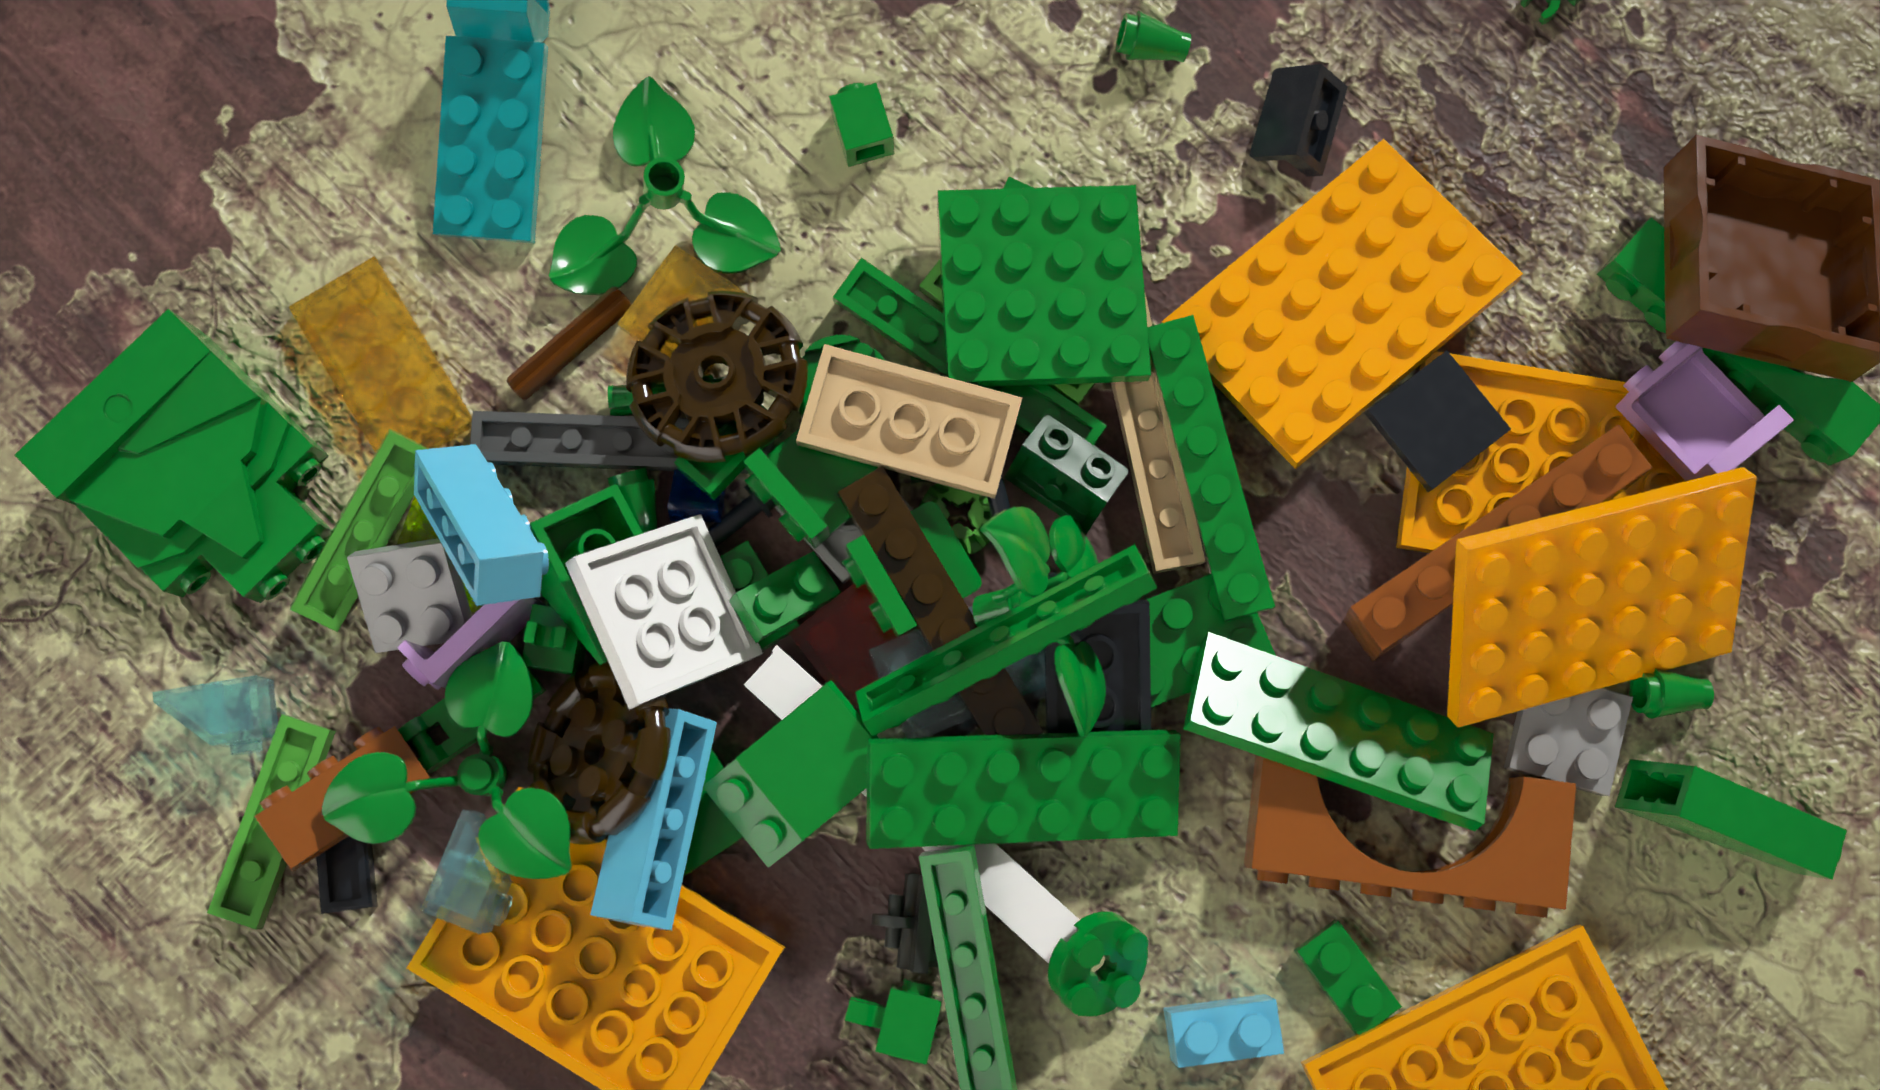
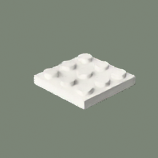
[565,514,763,710]

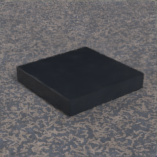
[1364,350,1511,492]

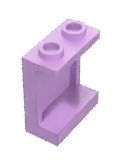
[1615,341,1794,481]
[397,597,546,690]

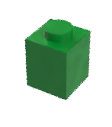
[829,82,895,167]

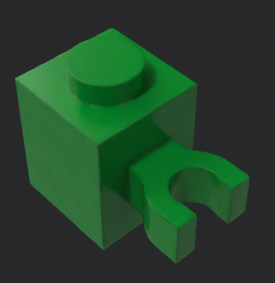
[522,603,586,675]
[844,978,942,1065]

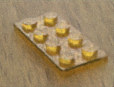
[289,256,472,453]

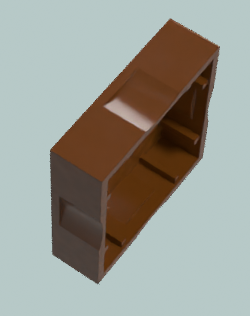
[1663,134,1880,382]

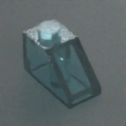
[152,675,278,755]
[420,810,513,934]

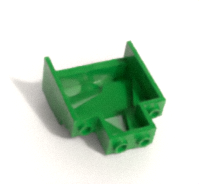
[14,309,332,603]

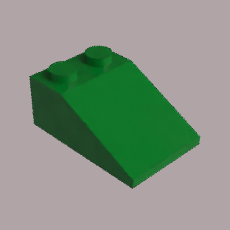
[529,483,643,665]
[703,680,880,868]

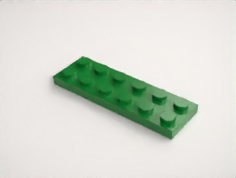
[1183,632,1494,832]
[866,729,1181,849]

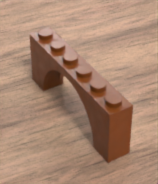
[1343,424,1652,661]
[1243,755,1576,918]

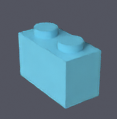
[1163,994,1284,1068]

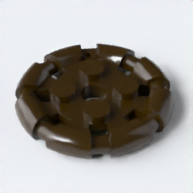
[626,291,808,463]
[527,662,671,844]

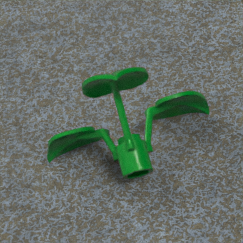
[549,76,781,295]
[972,507,1106,737]
[322,642,572,879]

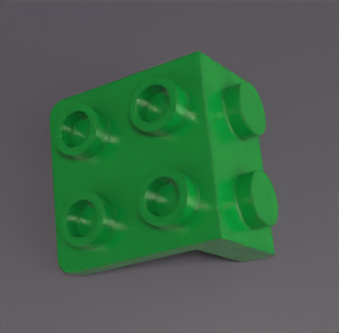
[743,428,880,549]
[842,501,982,638]

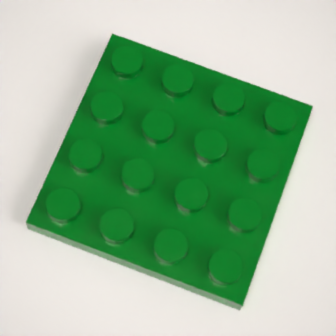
[937,185,1151,387]

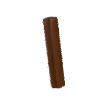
[506,287,632,400]

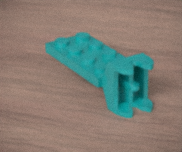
[433,0,550,243]

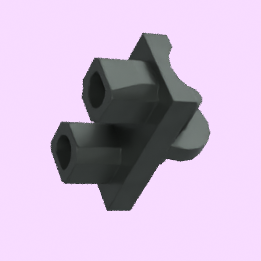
[871,873,938,974]

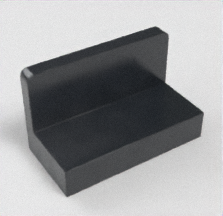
[1249,64,1348,177]

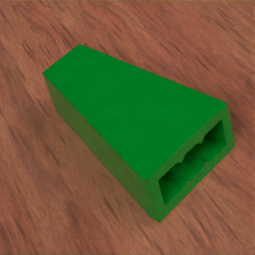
[1615,759,1847,880]

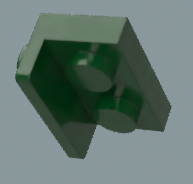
[1004,415,1128,534]

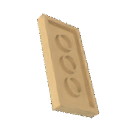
[796,344,1022,499]

